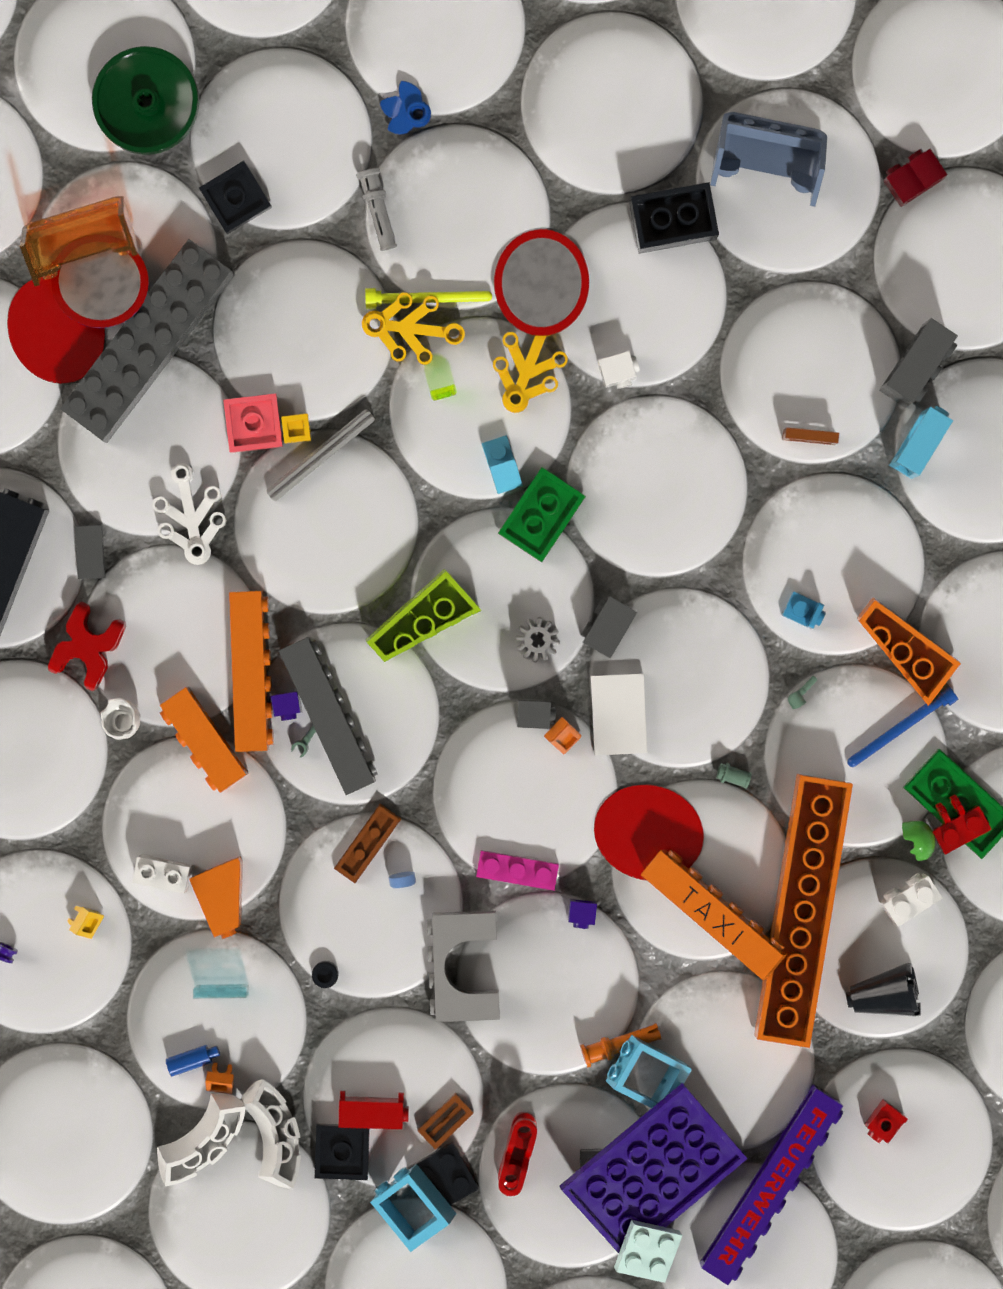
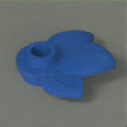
[380,81,431,135]

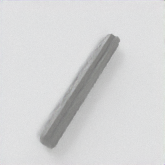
[267,409,375,501]

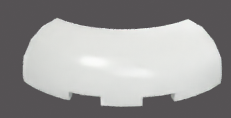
[240,1079,301,1189]
[157,1093,246,1186]

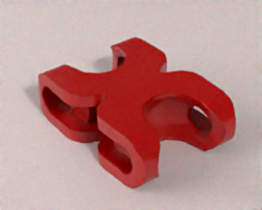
[48,601,126,692]
[498,1112,537,1196]

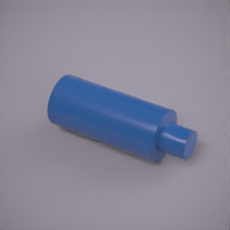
[166,1045,220,1077]

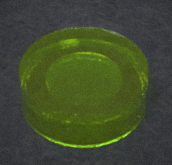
[429,384,457,401]

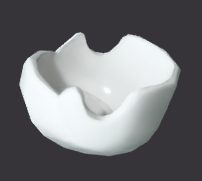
[101,698,140,740]

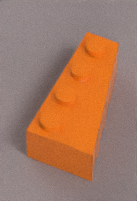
[857,597,961,706]

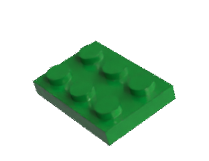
[498,467,586,563]

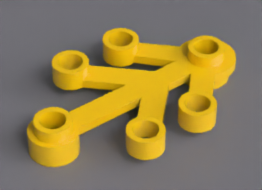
[362,292,465,365]
[493,332,568,413]

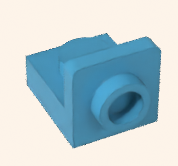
[782,592,826,629]

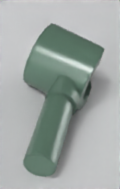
[788,676,817,709]
[291,725,316,758]

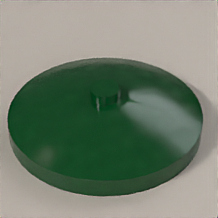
[92,46,199,155]

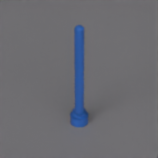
[847,683,959,767]

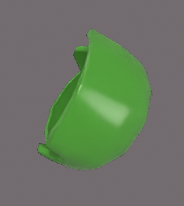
[902,821,935,861]

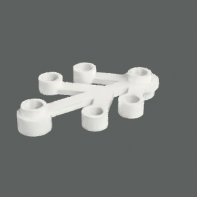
[152,463,227,565]

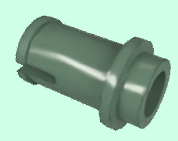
[716,762,752,789]

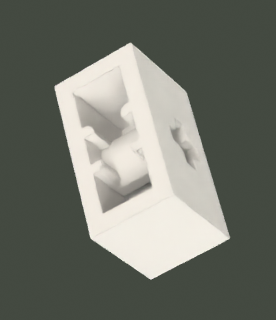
[132,854,193,893]

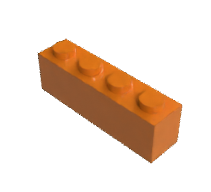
[159,687,249,793]

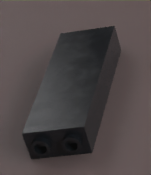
[0,488,49,636]

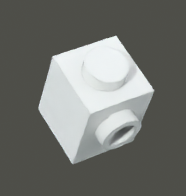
[598,351,640,389]

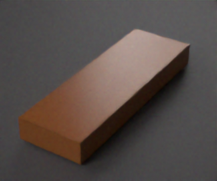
[334,803,402,883]

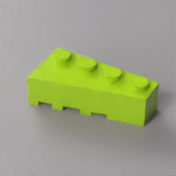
[365,569,482,662]

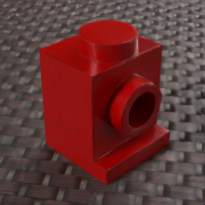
[864,1099,908,1144]

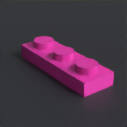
[476,850,559,891]

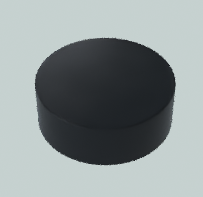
[312,961,339,988]

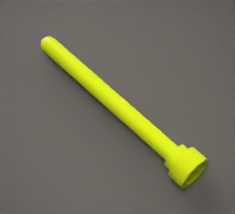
[365,288,492,310]

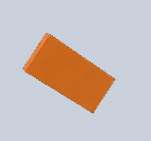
[544,717,582,755]

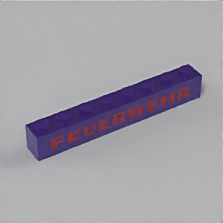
[699,1084,843,1285]

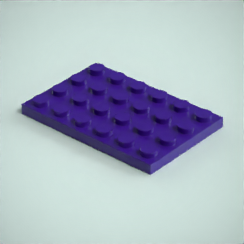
[559,1083,747,1253]

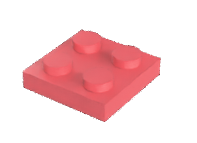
[223,393,283,453]

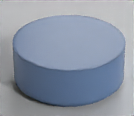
[389,872,416,888]

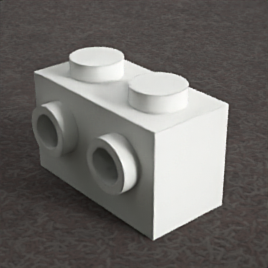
[879,873,943,927]

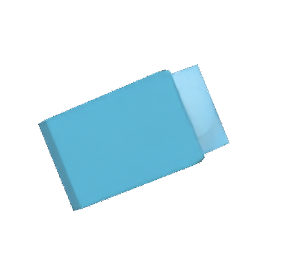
[481,435,523,494]

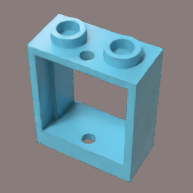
[889,406,953,479]
[606,1035,692,1108]
[370,1164,457,1252]

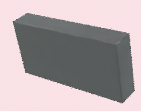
[75,525,106,580]

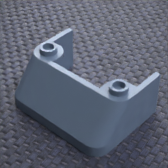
[710,112,827,207]

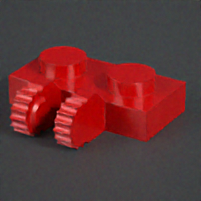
[933,795,992,855]

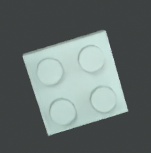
[614,1220,683,1283]

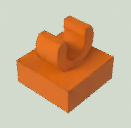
[205,1062,234,1094]

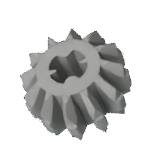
[515,617,560,662]

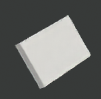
[591,674,648,755]

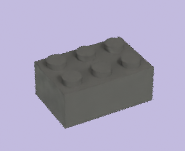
[879,318,958,408]

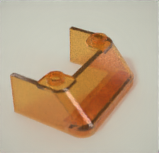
[20,196,138,286]

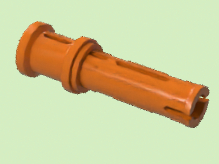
[580,1023,662,1068]

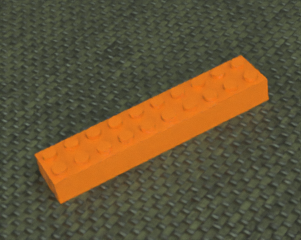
[754,774,853,1048]

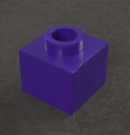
[271,692,302,721]
[568,899,597,929]

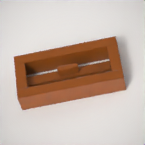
[782,427,839,445]
[417,1092,474,1150]

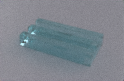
[193,984,249,999]

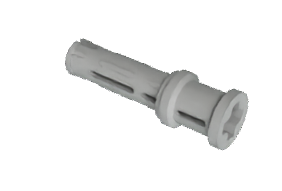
[356,168,397,251]

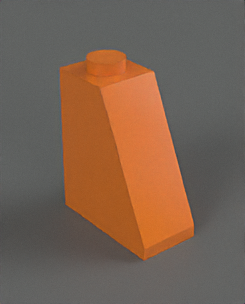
[189,856,243,939]

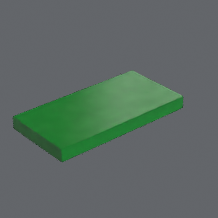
[902,749,1003,859]

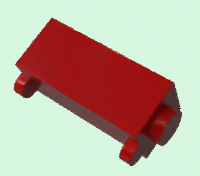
[338,1091,409,1130]

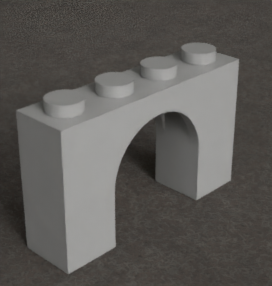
[427,911,500,1022]

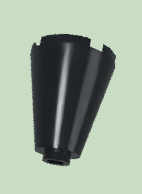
[846,963,921,1017]

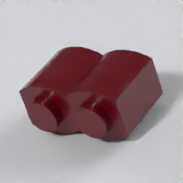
[883,149,948,207]

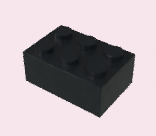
[629,182,719,254]

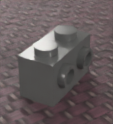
[581,596,637,658]

